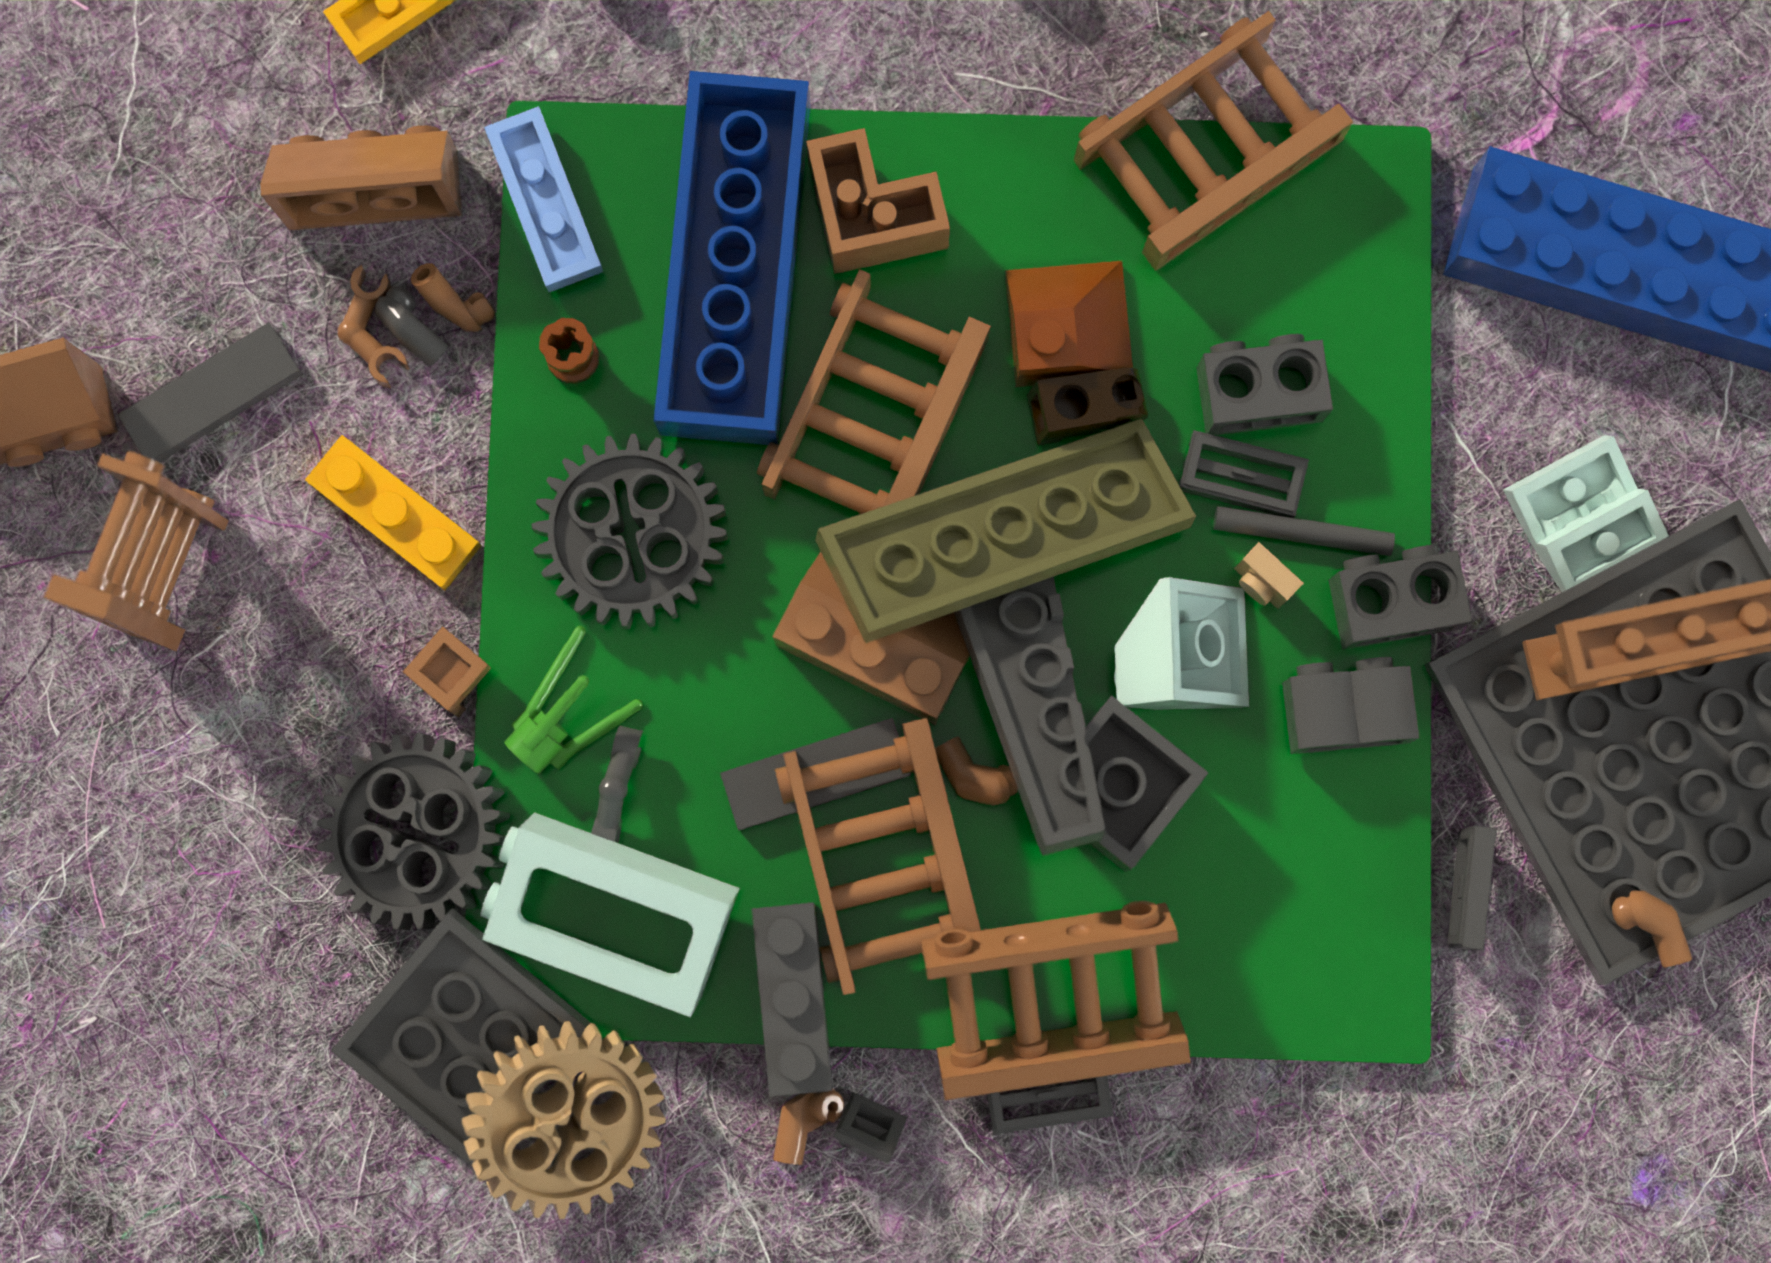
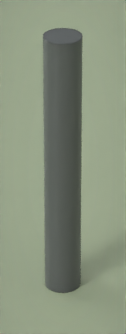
[1213,506,1395,556]

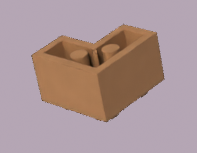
[806,128,950,274]

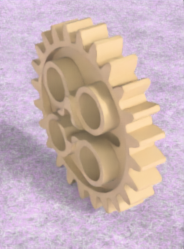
[462,1021,666,1219]

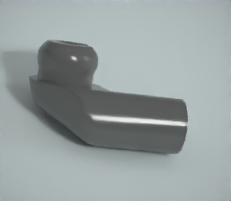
[376,286,448,367]

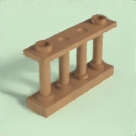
[1074,11,1353,271]
[757,269,991,514]
[43,451,229,652]
[1522,579,1771,701]
[775,718,981,995]
[921,901,1191,1100]

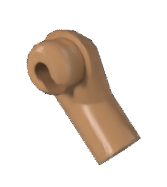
[411,263,495,332]
[935,736,1018,806]
[1612,891,1693,967]
[773,1089,844,1165]

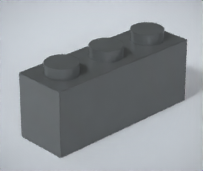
[752,902,833,1097]

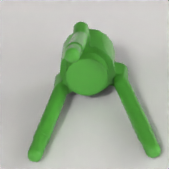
[504,626,643,774]

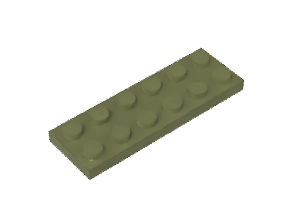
[815,419,1196,643]

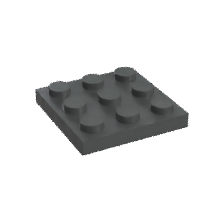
[331,908,591,1167]

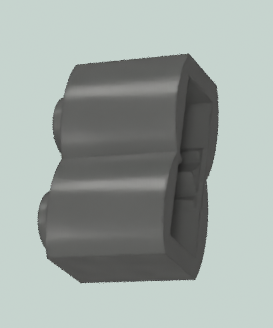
[1282,657,1419,754]

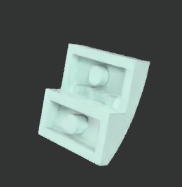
[1503,435,1668,592]

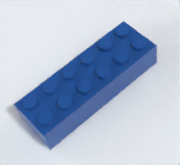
[654,71,811,445]
[1443,146,1771,373]

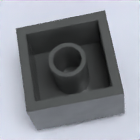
[1085,695,1208,872]

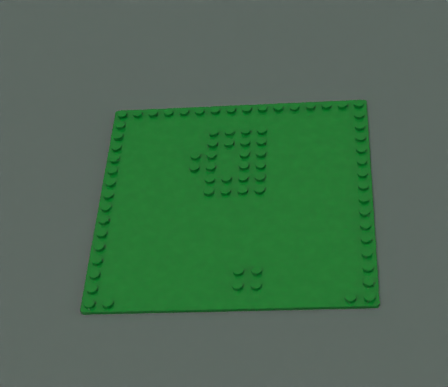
[465,101,1431,1064]

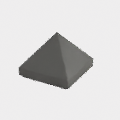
[833,1092,907,1163]

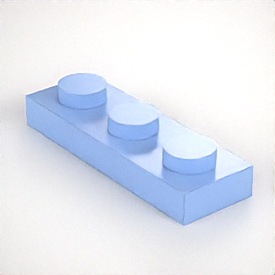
[484,106,603,292]

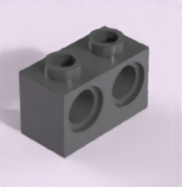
[1196,334,1333,435]
[1328,545,1473,650]

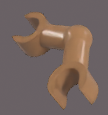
[337,265,410,389]

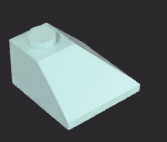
[1114,577,1249,710]

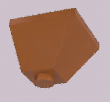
[1005,261,1133,387]

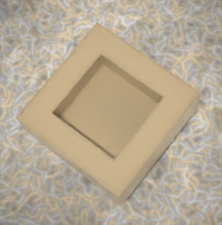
[1234,542,1303,609]

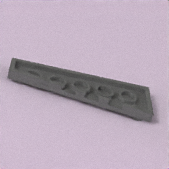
[954,577,1105,856]

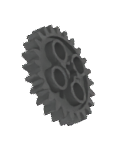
[532,434,728,630]
[317,733,510,930]

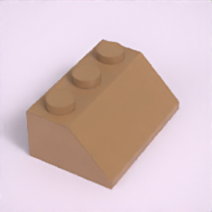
[260,125,462,231]
[0,337,118,467]
[773,552,970,725]

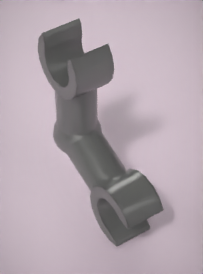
[591,726,643,843]

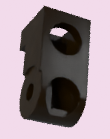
[1027,368,1148,446]

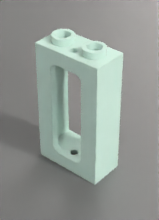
[481,813,740,1017]

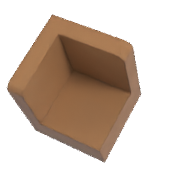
[403,626,491,718]

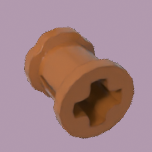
[539,318,599,384]

